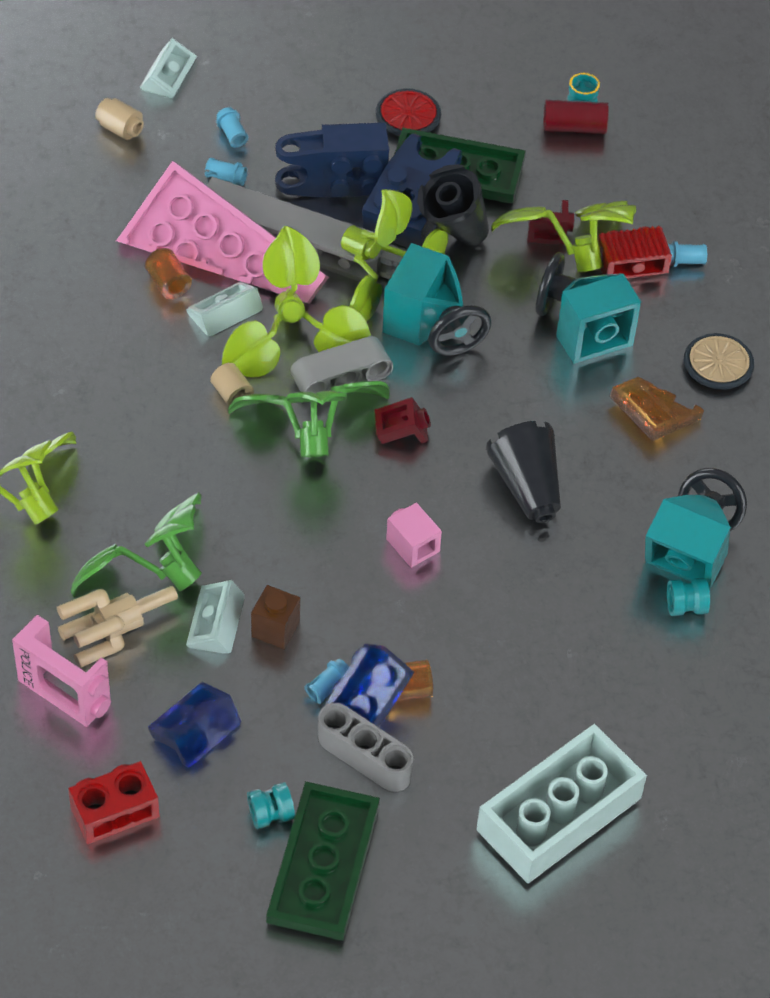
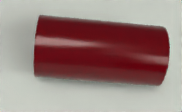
[543,100,609,134]

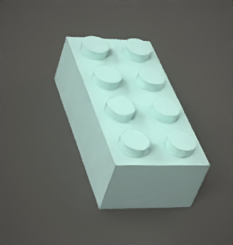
[477,724,647,884]

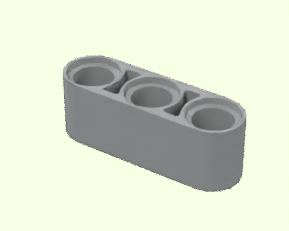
[290,336,394,393]
[318,703,413,792]

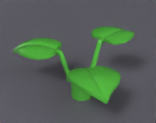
[228,381,390,457]
[71,492,202,597]

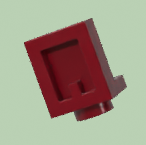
[527,200,574,245]
[375,397,431,444]

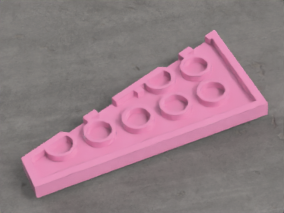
[116,161,329,304]

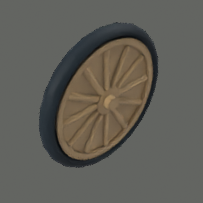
[684,333,754,389]

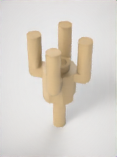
[57,586,178,668]

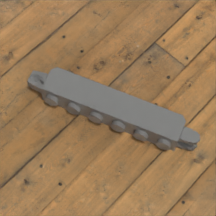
[205,177,406,281]

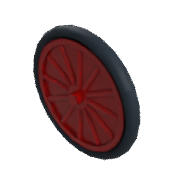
[376,88,441,136]

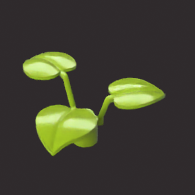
[341,189,448,322]
[491,201,637,272]
[222,225,371,377]
[0,431,76,525]

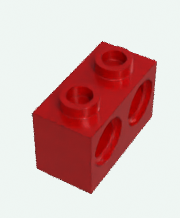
[68,761,160,845]

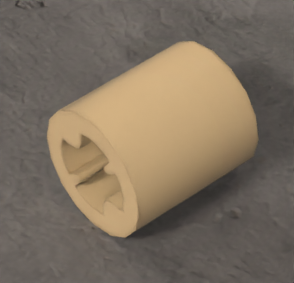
[211,363,254,406]

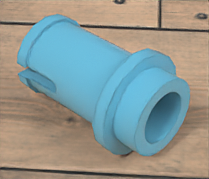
[216,107,249,148]
[205,158,248,186]
[668,241,707,267]
[304,659,353,704]

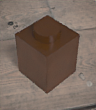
[251,585,300,650]

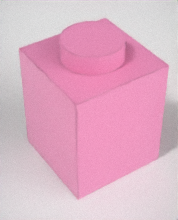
[386,502,442,568]

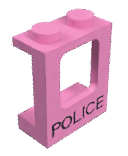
[12,615,111,727]

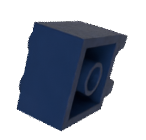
[275,122,389,198]
[362,133,462,248]

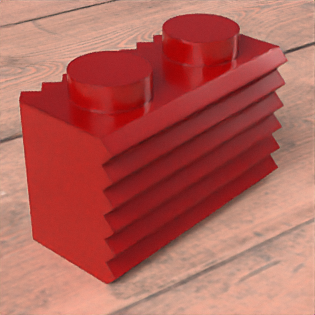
[598,225,672,278]

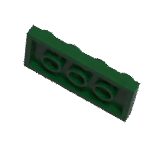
[395,128,526,204]
[266,781,380,940]

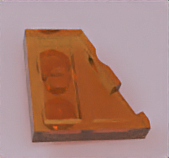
[609,377,704,441]

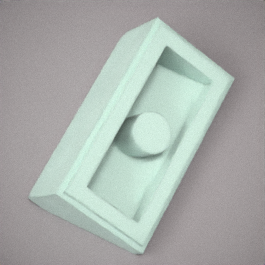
[140,38,197,98]
[186,281,263,336]
[186,580,245,654]

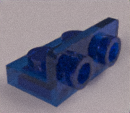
[326,643,415,727]
[148,682,241,767]

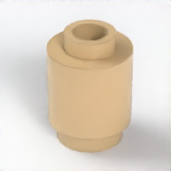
[95,98,144,140]

